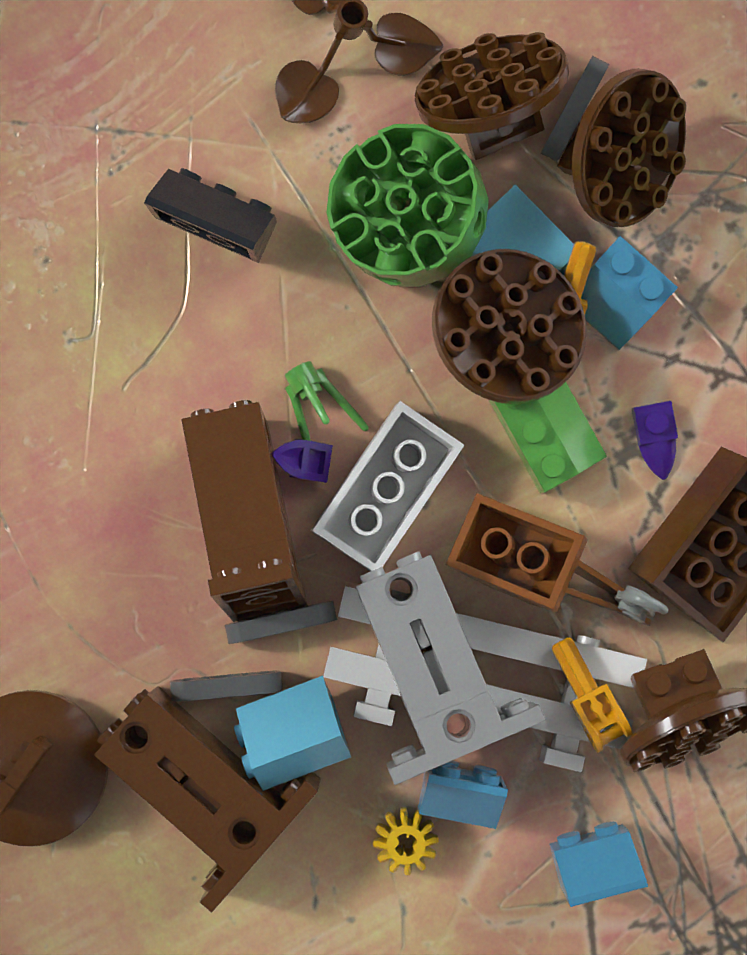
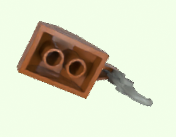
[446,493,669,626]

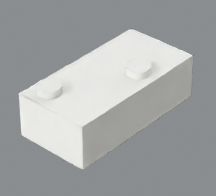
[310,401,464,572]

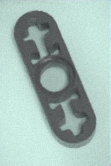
[541,56,609,162]
[224,601,337,644]
[170,670,283,702]

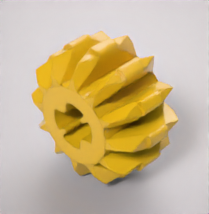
[373,807,439,876]

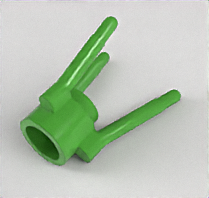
[284,361,369,441]

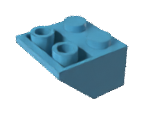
[418,760,508,829]

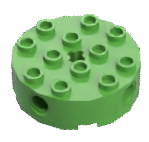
[326,124,489,287]

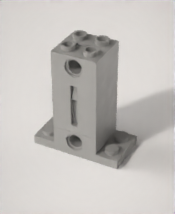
[356,552,545,785]

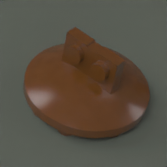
[415,32,569,160]
[557,68,686,227]
[432,249,587,404]
[620,649,747,772]
[0,690,108,846]

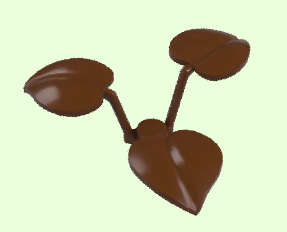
[275,0,443,124]

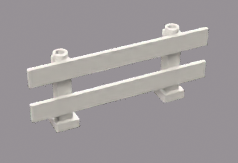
[323,586,647,772]

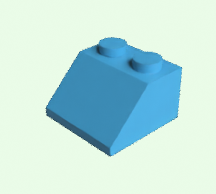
[581,236,678,350]
[549,821,648,907]

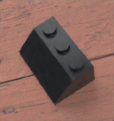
[144,168,277,263]

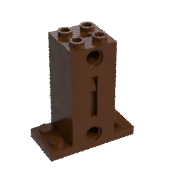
[181,400,308,622]
[94,686,320,913]

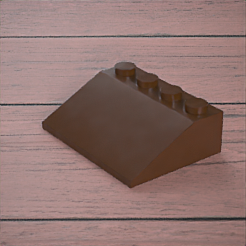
[628,446,747,642]

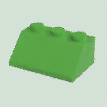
[488,382,607,493]

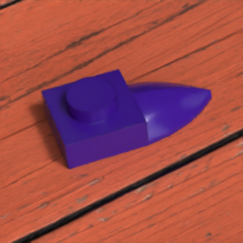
[631,401,678,480]
[271,439,333,483]

